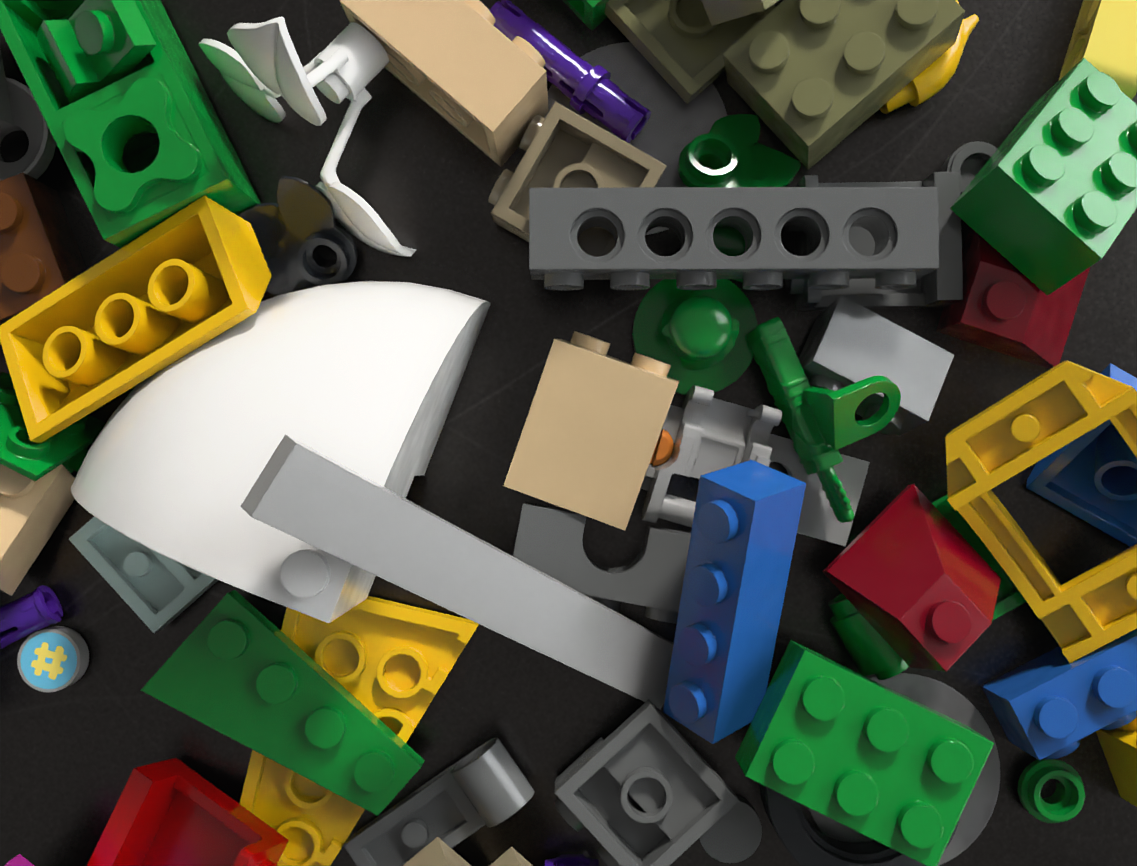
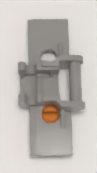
[640,385,870,547]

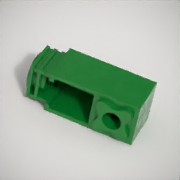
[0,0,261,248]

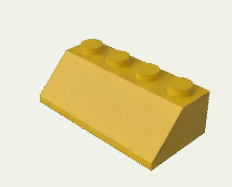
[0,195,272,443]

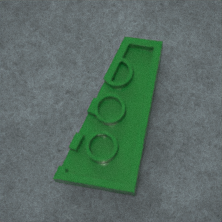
[141,590,425,816]

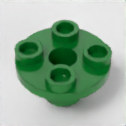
[632,279,758,395]

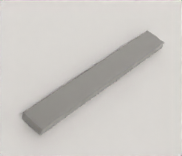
[240,434,674,709]

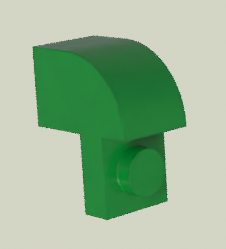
[37,0,157,104]

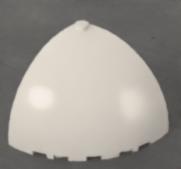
[71,281,490,623]

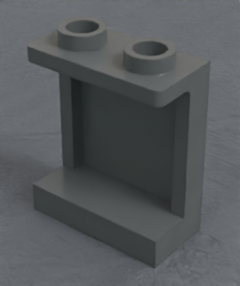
[785,171,963,311]

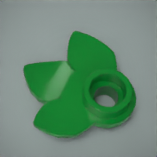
[677,114,801,187]

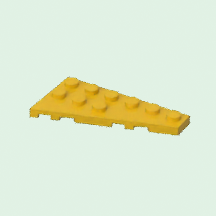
[239,596,479,866]

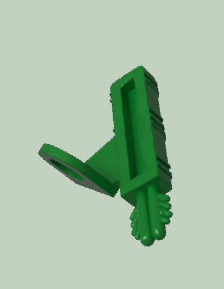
[747,317,901,523]

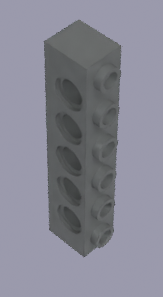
[529,187,939,291]

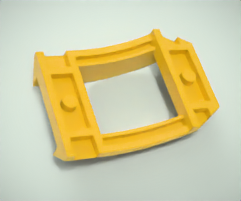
[945,360,1137,663]

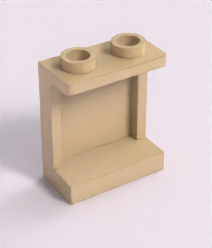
[503,331,679,530]

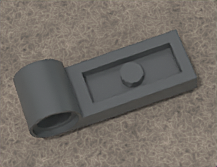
[343,737,535,866]

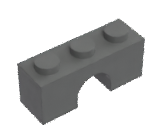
[513,502,691,624]

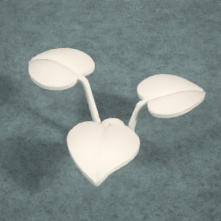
[199,17,416,257]

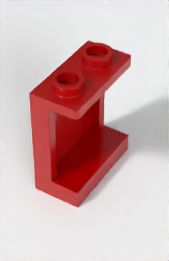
[87,758,289,866]

